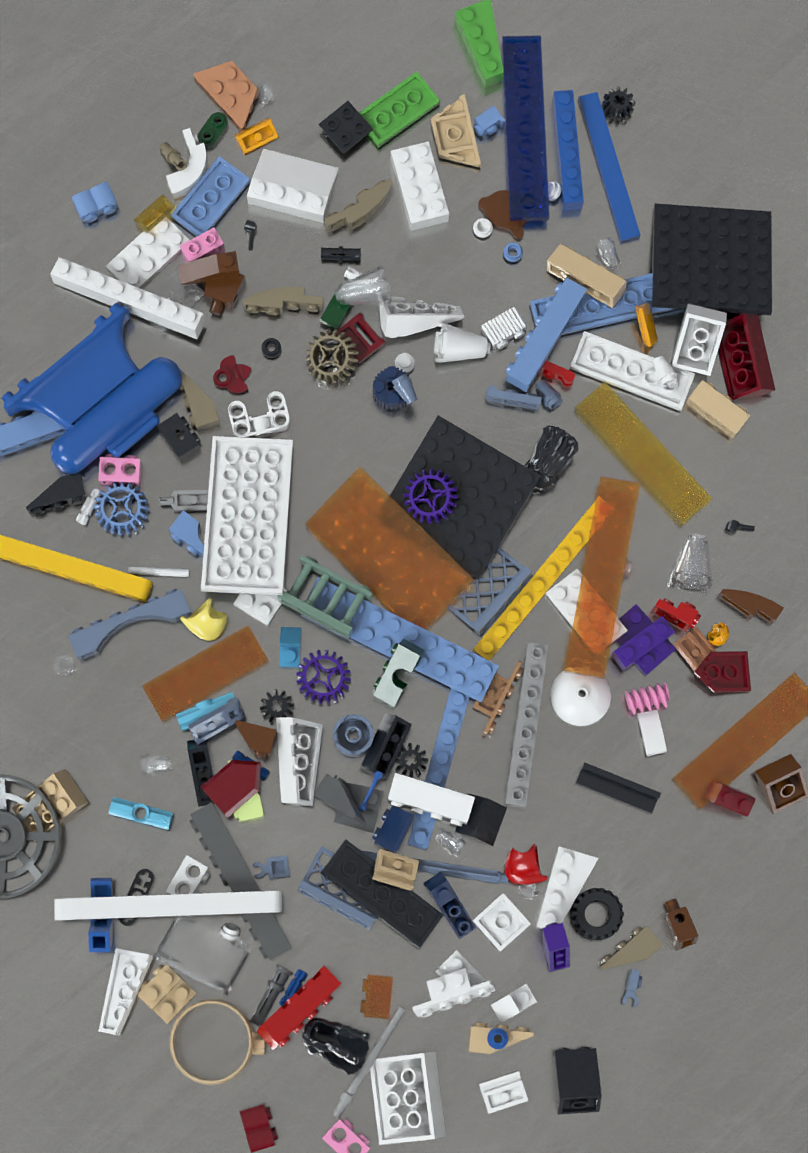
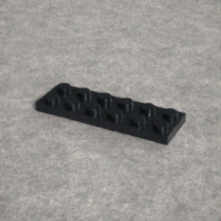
[320,839,444,949]

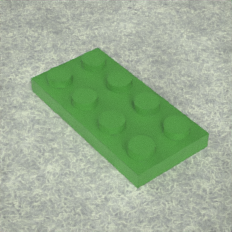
[359,71,440,148]

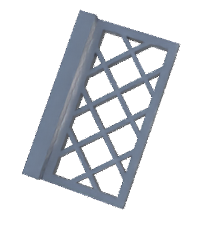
[444,547,533,636]
[297,846,377,930]

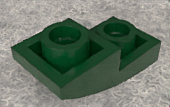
[319,285,357,330]

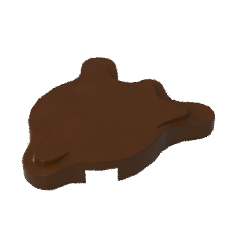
[478,190,536,240]

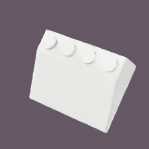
[247,149,339,223]
[370,1051,446,1145]

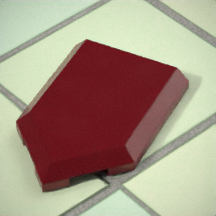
[693,651,751,692]
[201,760,261,818]

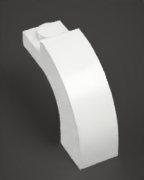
[166,128,207,200]

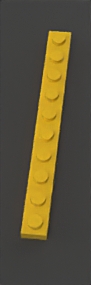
[473,497,614,661]

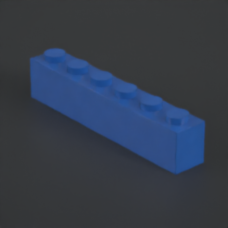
[552,90,584,211]

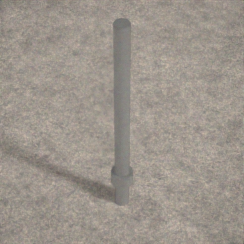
[333,1006,406,1118]

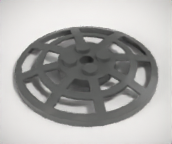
[0,774,61,899]

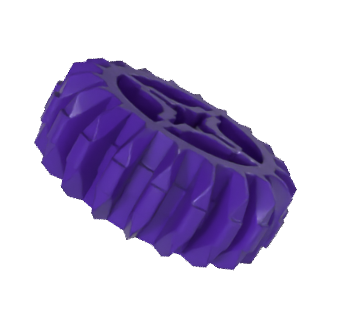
[404,469,459,524]
[296,650,351,705]

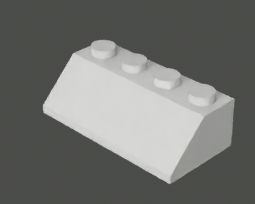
[388,773,475,827]

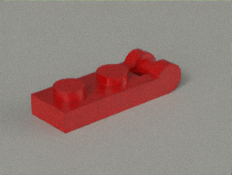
[539,360,575,388]

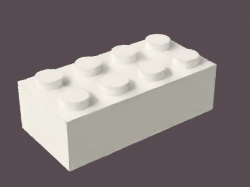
[391,141,449,231]

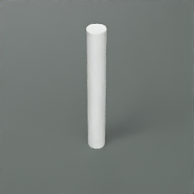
[128,567,189,577]

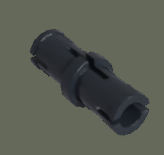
[321,246,361,262]

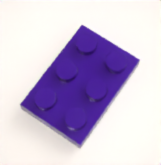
[615,604,676,676]

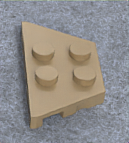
[431,94,481,167]

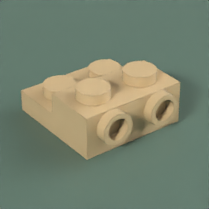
[137,964,197,1024]

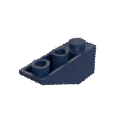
[424,872,476,939]

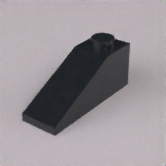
[187,739,214,806]

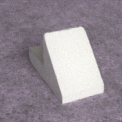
[491,984,537,1023]

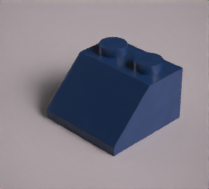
[372,806,415,854]

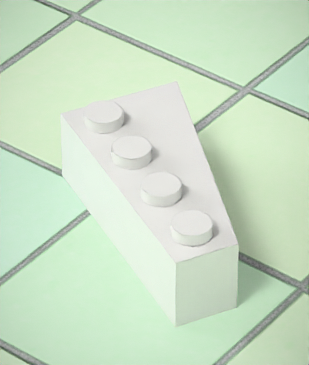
[276,718,323,806]
[535,846,599,929]

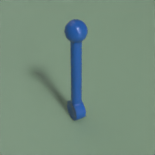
[359,771,382,812]

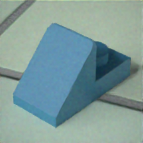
[279,627,301,668]

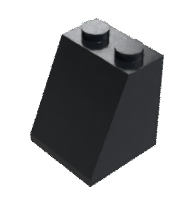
[554,1047,602,1115]

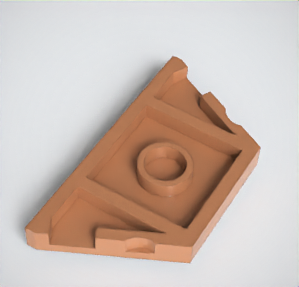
[193,61,259,130]

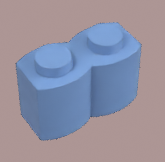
[72,182,119,223]

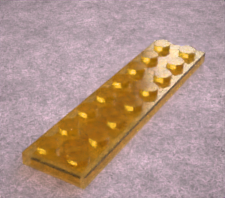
[575,382,712,525]

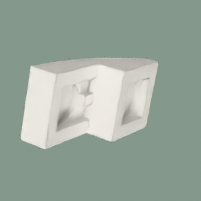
[637,710,667,756]

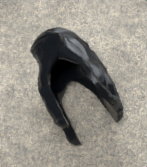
[524,425,579,491]
[302,1018,370,1075]

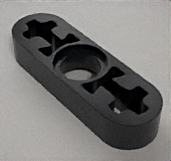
[118,869,155,926]

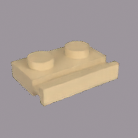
[372,849,419,891]

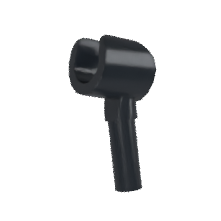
[244,220,257,249]
[725,520,755,534]

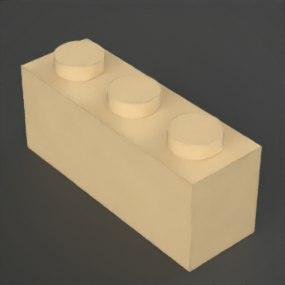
[686,380,750,438]

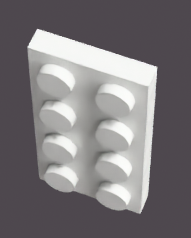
[106,214,190,289]
[546,569,628,656]

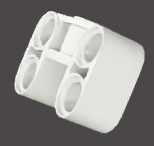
[228,391,290,438]

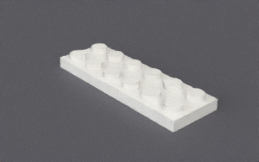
[569,331,695,411]

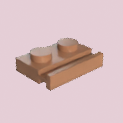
[673,626,717,671]

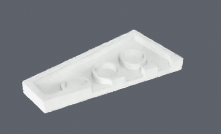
[98,948,154,1035]

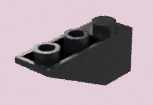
[26,472,88,515]

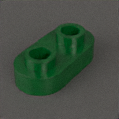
[198,112,228,149]

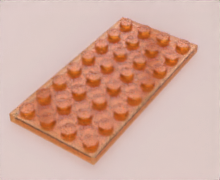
[304,467,475,630]

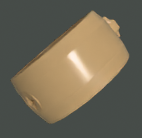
[169,999,265,1085]

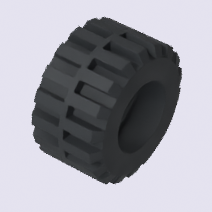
[570,888,624,941]

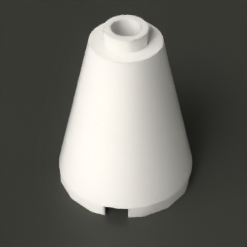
[434,323,490,363]

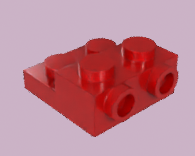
[651,598,701,632]

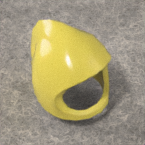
[180,598,228,641]

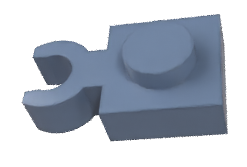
[253,855,290,879]

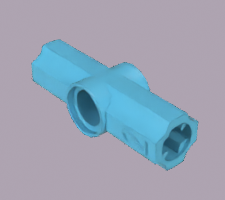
[176,692,235,731]
[109,797,173,830]

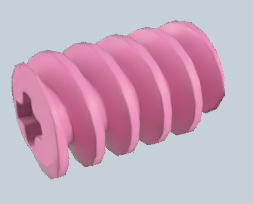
[625,682,669,715]

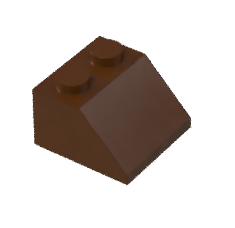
[235,720,277,760]
[755,754,808,814]

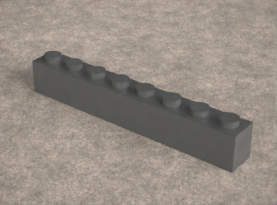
[189,802,292,961]

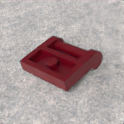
[338,312,386,364]

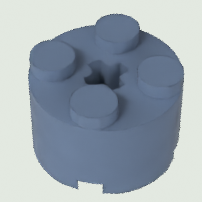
[333,714,374,757]

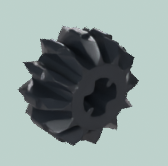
[602,86,635,121]
[260,689,295,723]
[395,743,428,778]

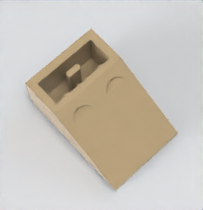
[12,769,89,841]

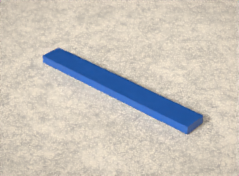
[578,92,641,242]

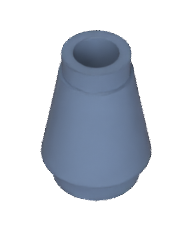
[392,374,418,405]
[535,380,563,410]

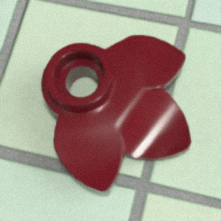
[213,355,251,393]

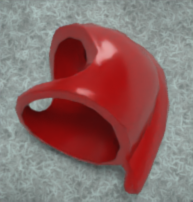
[505,844,548,884]

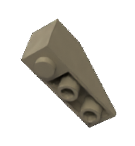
[180,371,220,432]
[599,926,663,970]

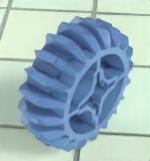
[94,482,149,535]

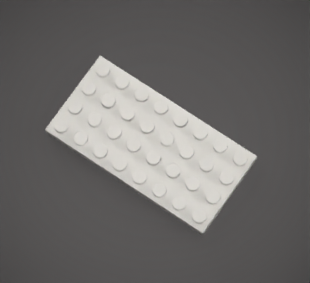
[201,436,293,595]

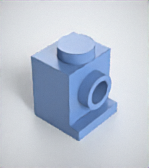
[474,105,505,137]

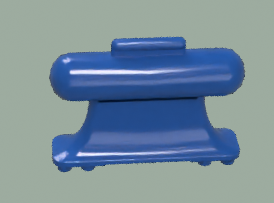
[1,302,182,474]

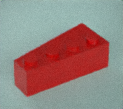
[256,966,341,1050]

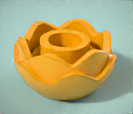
[707,622,730,646]

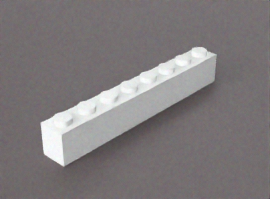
[50,257,206,339]

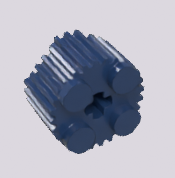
[373,366,409,411]

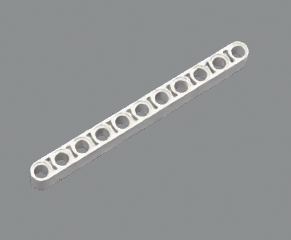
[54,891,282,920]

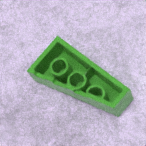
[454,0,504,88]

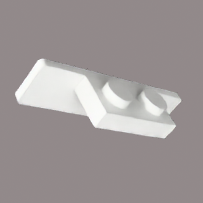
[412,968,496,1017]

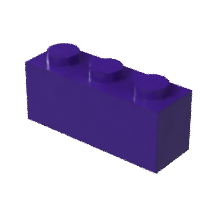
[611,616,675,671]
[542,922,570,972]

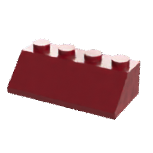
[718,314,776,402]

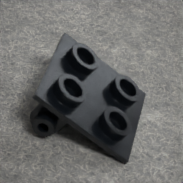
[318,101,373,154]

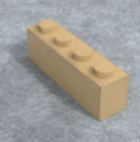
[547,243,626,308]

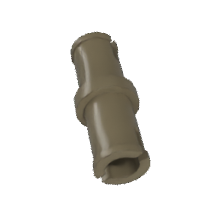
[159,142,187,171]

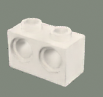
[166,855,210,895]

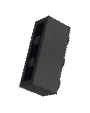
[359,714,412,780]

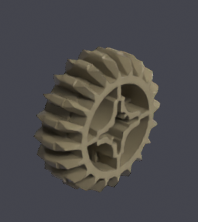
[305,329,359,383]

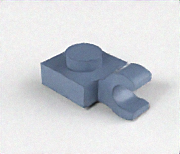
[622,969,643,1007]

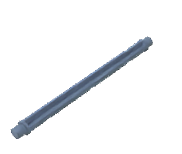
[361,850,508,884]

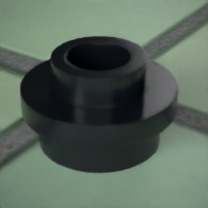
[261,338,281,358]

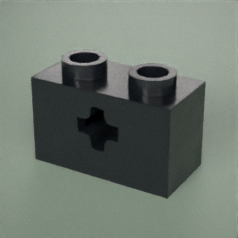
[157,413,201,462]

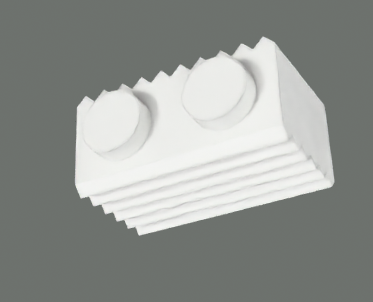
[481,306,527,350]

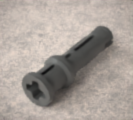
[250,964,293,1027]

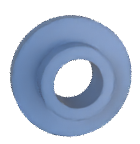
[503,243,523,262]

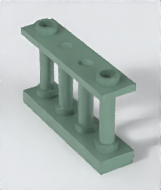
[277,555,373,639]

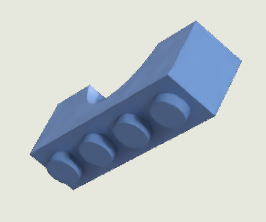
[169,510,204,561]

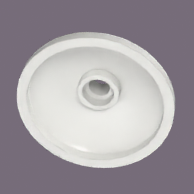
[550,665,611,726]

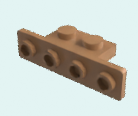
[473,661,523,737]

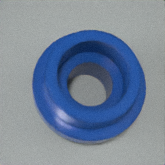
[487,1028,508,1049]

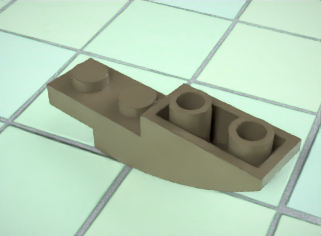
[324,179,393,232]
[243,287,324,315]

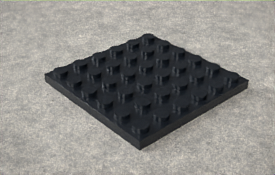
[652,203,772,315]
[376,415,542,580]

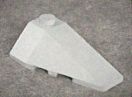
[379,297,465,338]

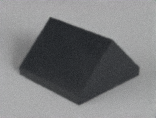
[455,794,507,846]

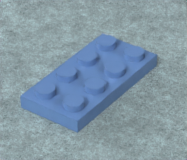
[171,156,250,236]

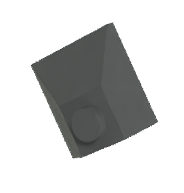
[334,782,384,833]

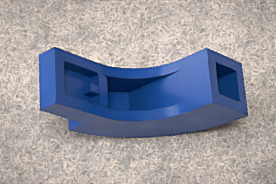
[88,878,114,952]

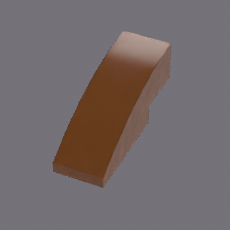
[718,589,784,624]

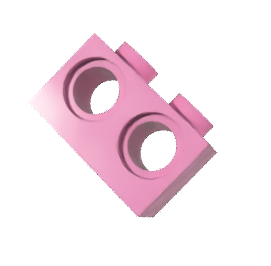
[180,228,225,263]
[98,454,142,487]
[322,1119,370,1153]

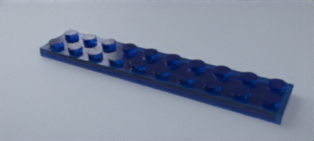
[502,36,549,221]

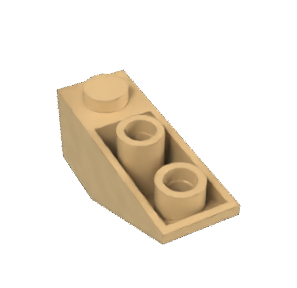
[468,1022,534,1054]

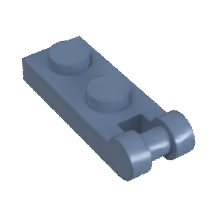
[485,385,542,410]
[188,697,245,745]

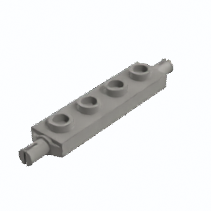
[159,490,208,512]

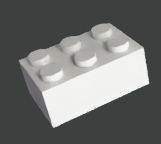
[672,304,727,376]

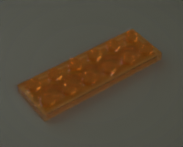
[142,626,269,722]

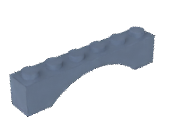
[68,589,192,661]

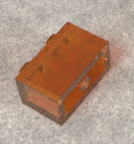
[360,975,393,1019]

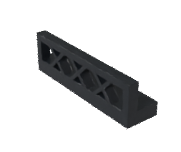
[575,762,661,814]

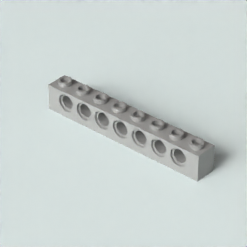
[504,642,548,809]

